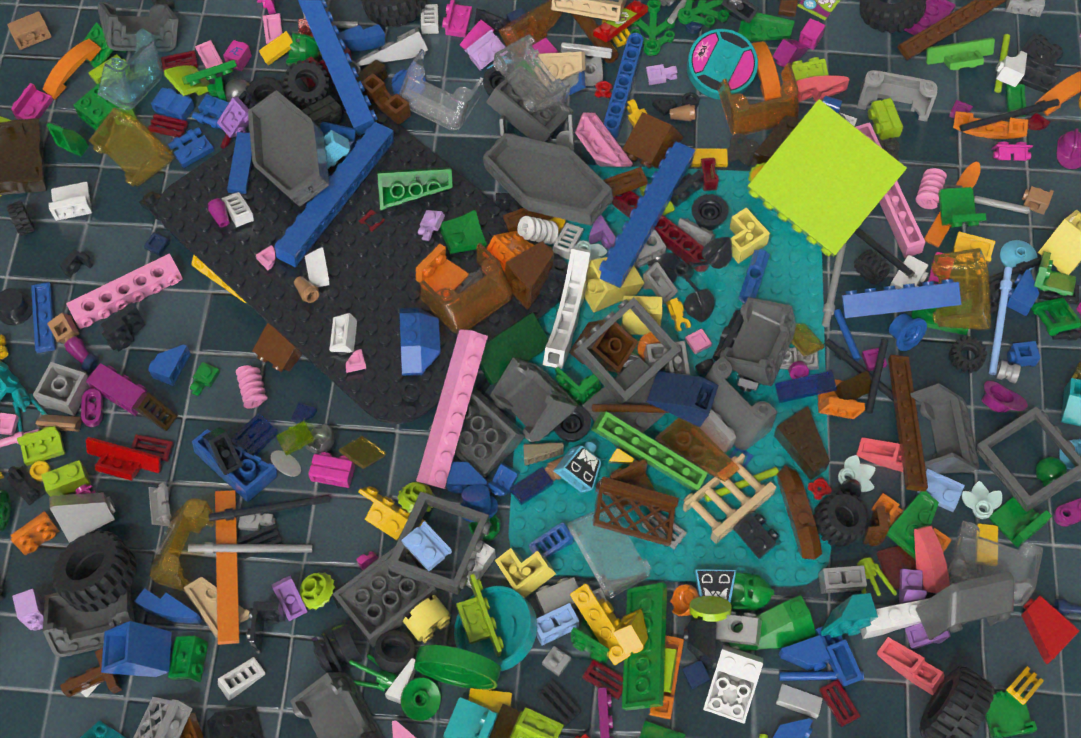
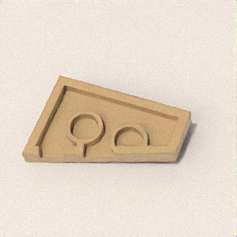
[536,52,585,87]
[183,577,249,638]

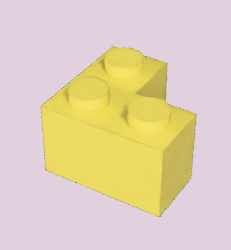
[730,208,770,264]
[495,548,556,598]

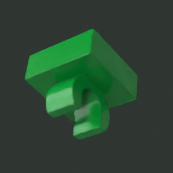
[207,77,227,101]

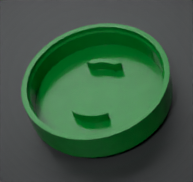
[414,645,501,690]

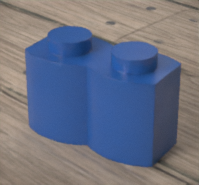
[151,88,195,121]

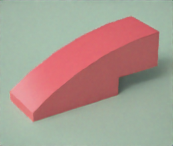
[791,75,849,103]
[857,438,903,472]
[914,526,950,593]
[877,637,944,695]

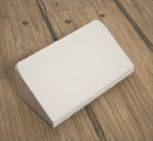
[305,248,329,287]
[329,313,357,352]
[776,684,823,719]

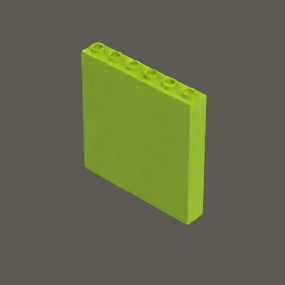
[747,99,907,257]

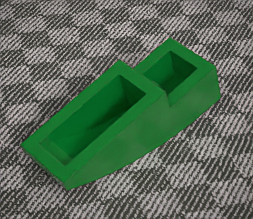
[47,122,89,157]

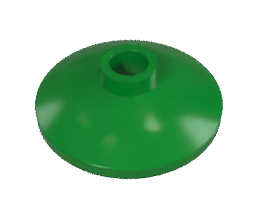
[401,678,441,721]

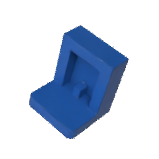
[487,463,520,496]

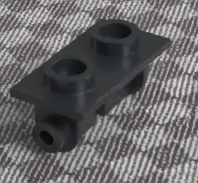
[474,8,511,35]
[6,466,45,506]

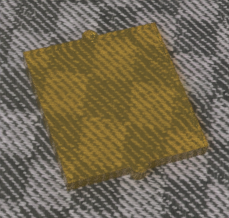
[339,436,386,469]

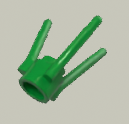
[349,654,397,692]

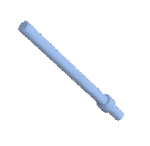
[989,267,1012,375]

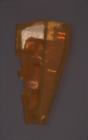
[498,0,563,58]
[655,418,740,482]

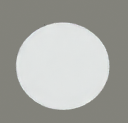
[271,450,301,477]

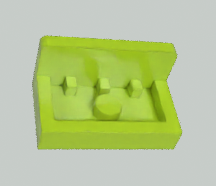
[17,426,65,466]

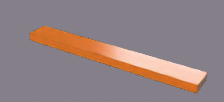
[215,490,239,645]

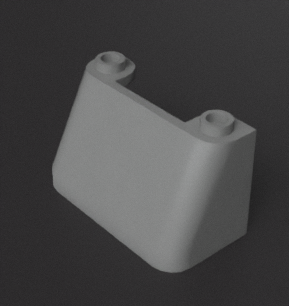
[857,70,937,121]

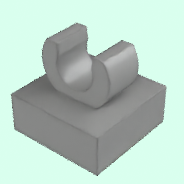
[542,646,571,676]

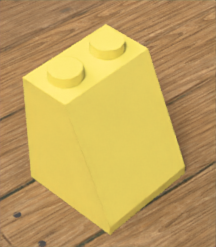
[1038,210,1081,275]
[585,257,644,312]
[621,296,662,335]

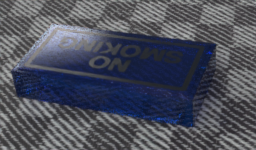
[510,467,554,506]

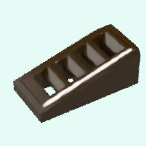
[132,392,178,431]

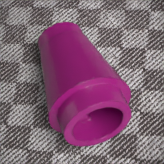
[208,198,230,227]
[64,336,89,364]

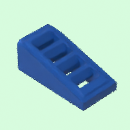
[528,522,573,558]

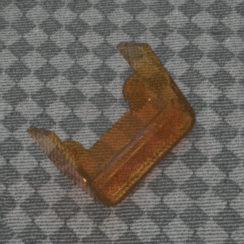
[718,63,798,136]
[421,243,512,333]

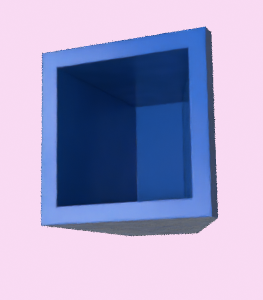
[101,621,172,677]

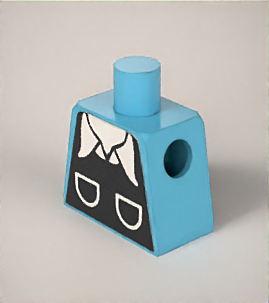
[554,442,601,493]
[694,570,735,602]

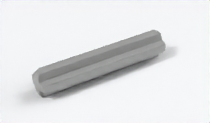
[561,42,612,59]

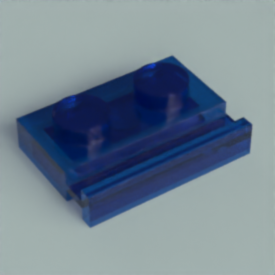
[230,413,279,456]

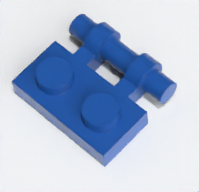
[192,94,229,130]
[167,127,214,168]

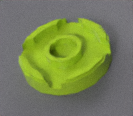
[689,596,732,622]

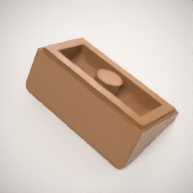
[36,414,81,432]

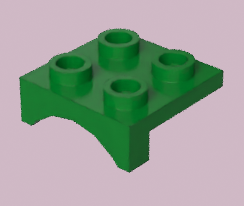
[985,690,1037,738]

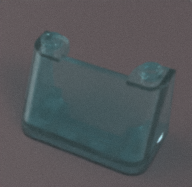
[98,28,163,110]

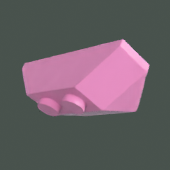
[575,113,633,167]

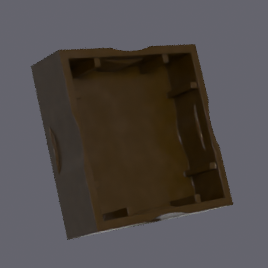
[0,118,46,195]

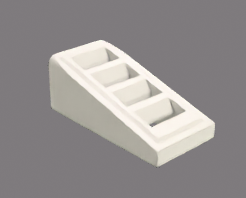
[421,4,439,34]
[222,192,254,227]
[553,223,584,260]
[218,657,265,700]
[385,659,416,704]

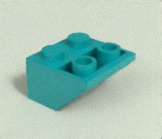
[1061,378,1081,426]
[821,593,878,637]

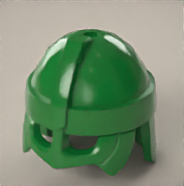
[286,32,320,66]
[730,573,774,611]

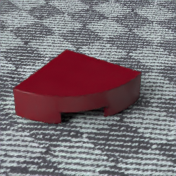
[1028,113,1050,130]

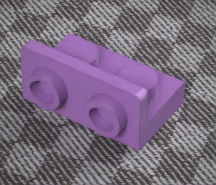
[217,97,250,138]

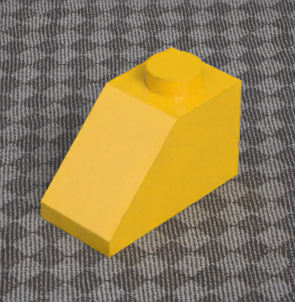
[613,609,648,654]

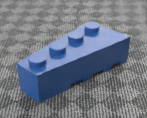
[192,429,277,502]

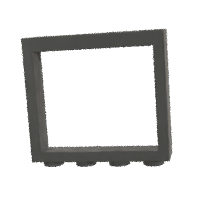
[574,297,681,404]
[977,407,1081,512]
[388,492,491,595]

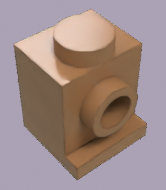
[1022,186,1054,215]
[47,313,80,344]

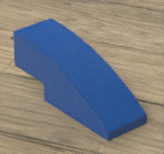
[337,24,385,51]
[134,588,202,624]
[815,627,864,687]

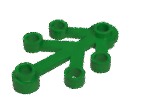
[630,0,675,56]
[677,0,729,28]

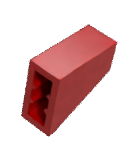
[1021,596,1080,664]

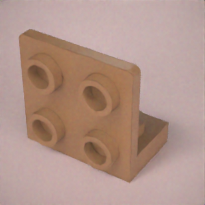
[7,12,52,50]

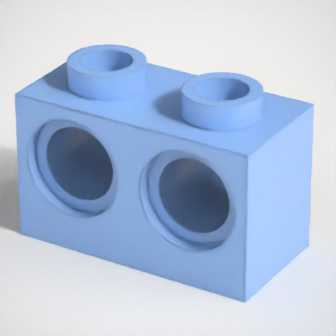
[536,603,579,646]

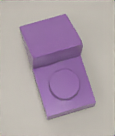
[589,215,616,250]
[899,569,927,604]
[271,576,308,621]
[905,623,950,649]

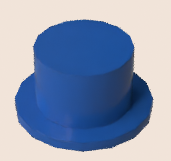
[889,313,927,351]
[460,484,498,522]

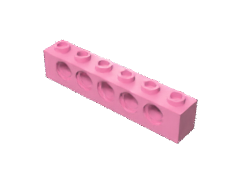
[66,253,183,329]

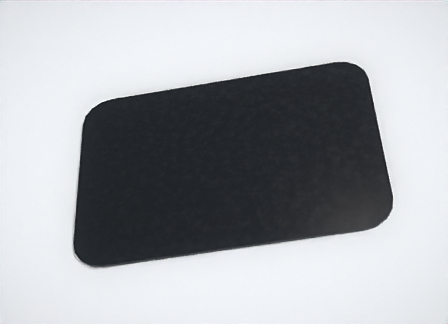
[157,83,568,425]

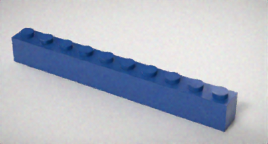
[298,0,378,136]
[275,122,394,267]
[599,142,695,288]

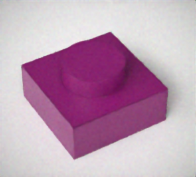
[862,348,887,371]

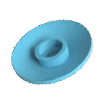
[1000,240,1037,270]

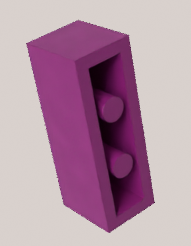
[86,363,148,417]

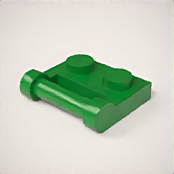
[1031,298,1081,336]

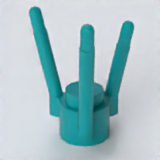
[12,388,48,432]

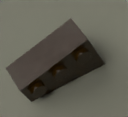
[752,115,802,166]
[774,406,830,481]

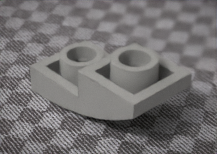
[780,348,819,370]

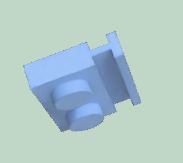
[916,468,965,512]
[401,521,452,571]

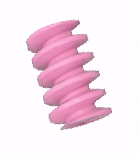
[916,168,947,209]
[236,365,267,409]

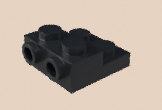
[100,302,146,352]

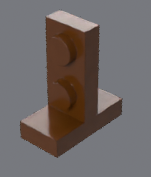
[60,648,122,697]

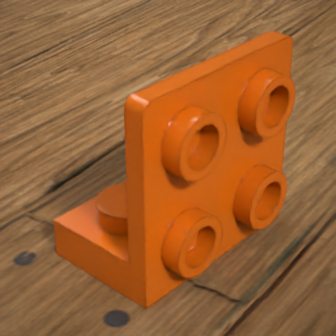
[484,231,534,272]
[416,244,469,300]
[818,377,865,419]
[10,511,59,556]

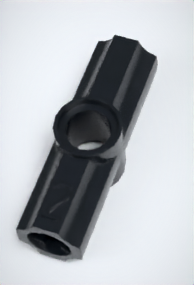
[712,309,744,361]

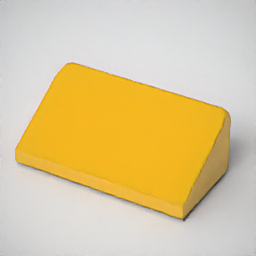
[608,448,634,464]

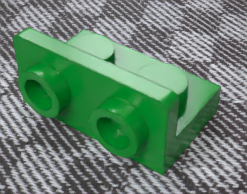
[168,636,208,682]

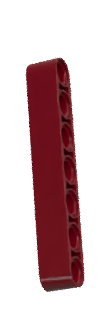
[611,191,710,272]

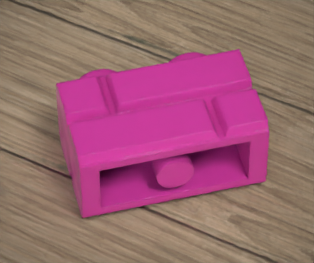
[309,452,355,488]

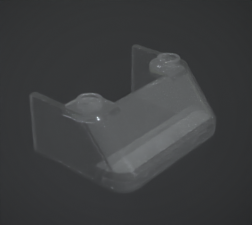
[399,49,483,131]

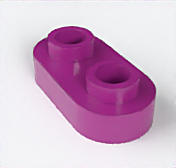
[81,389,103,427]
[1053,498,1081,527]

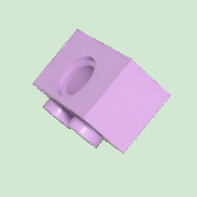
[12,589,45,630]

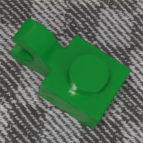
[190,362,220,397]

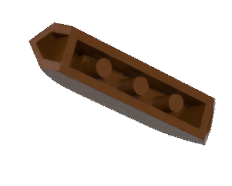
[777,465,822,560]

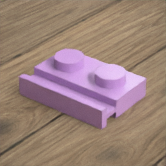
[464,29,507,70]

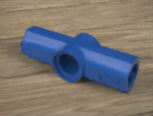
[738,249,770,304]

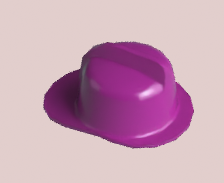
[1057,128,1081,169]
[982,381,1028,413]

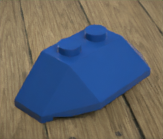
[399,307,440,376]

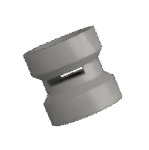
[995,360,1021,384]

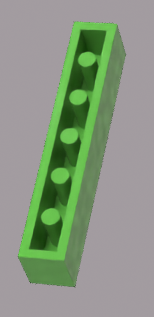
[591,411,708,491]

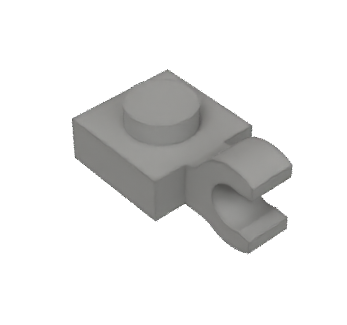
[238,513,275,531]

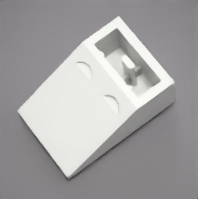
[703,645,763,723]

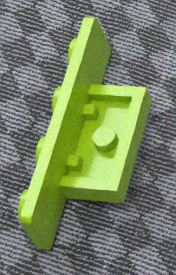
[456,574,504,657]

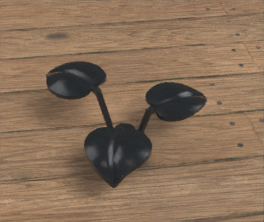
[647,237,732,322]

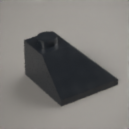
[683,619,716,670]

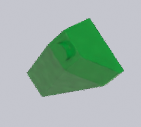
[728,595,816,652]

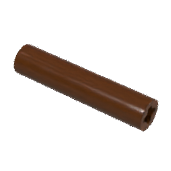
[570,13,619,64]

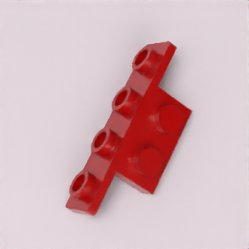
[86,437,161,481]

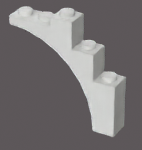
[543,247,591,369]

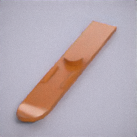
[924,162,981,248]

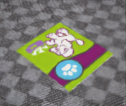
[797,0,840,20]

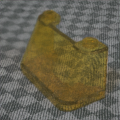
[89,107,175,187]
[932,248,991,330]
[149,498,215,591]

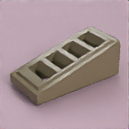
[524,443,563,465]

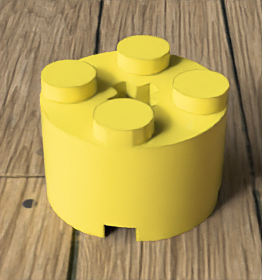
[403,595,451,644]

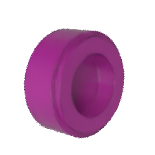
[788,361,809,381]

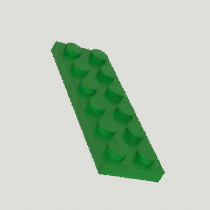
[622,582,667,711]

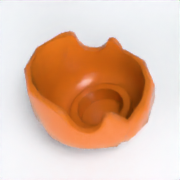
[670,584,700,616]

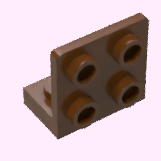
[610,459,655,508]

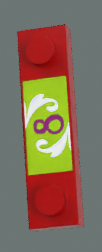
[593,0,648,42]

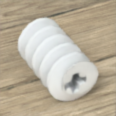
[517,216,559,245]

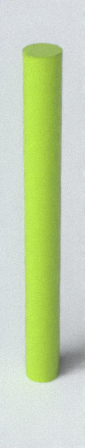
[994,34,1010,93]
[704,467,779,502]

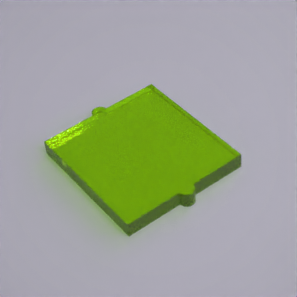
[276,421,315,456]

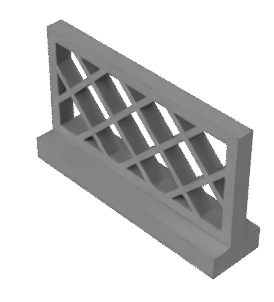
[133,697,193,738]

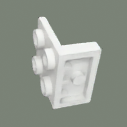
[49,182,92,221]

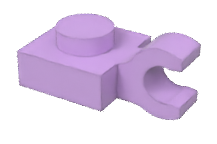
[646,64,677,85]
[418,210,445,241]

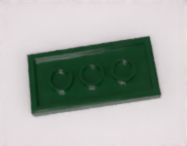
[480,313,549,385]

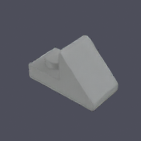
[643,262,678,303]

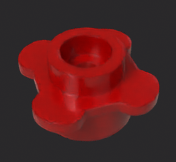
[595,81,612,98]
[807,477,832,500]

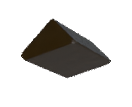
[356,60,388,82]
[833,370,871,400]
[489,704,522,738]

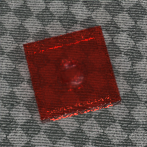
[876,546,923,590]

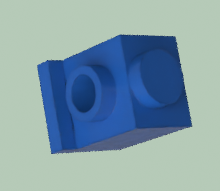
[1007,341,1041,367]

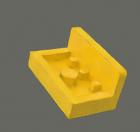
[952,232,995,265]

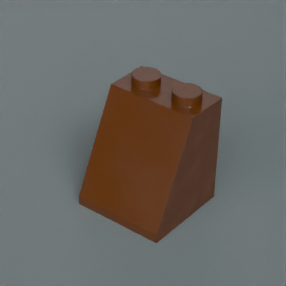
[622,112,683,169]
[504,241,554,309]
[569,319,638,373]
[252,323,303,372]

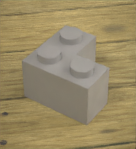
[644,341,690,375]

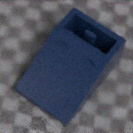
[646,371,719,427]

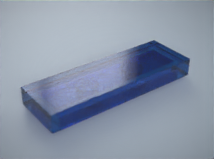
[775,370,837,403]

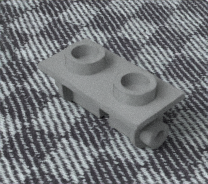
[678,218,715,247]
[148,483,172,526]

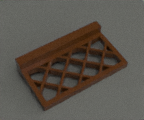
[593,477,679,546]

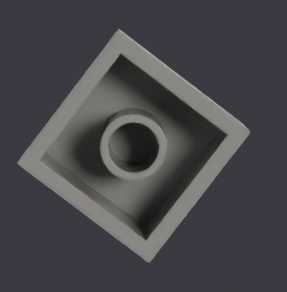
[33,362,89,416]

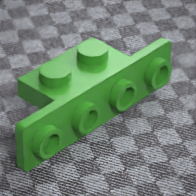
[926,37,995,70]

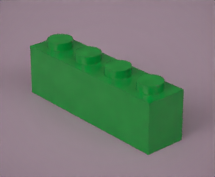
[377,167,453,210]

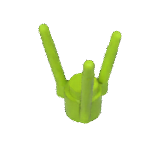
[857,558,897,596]

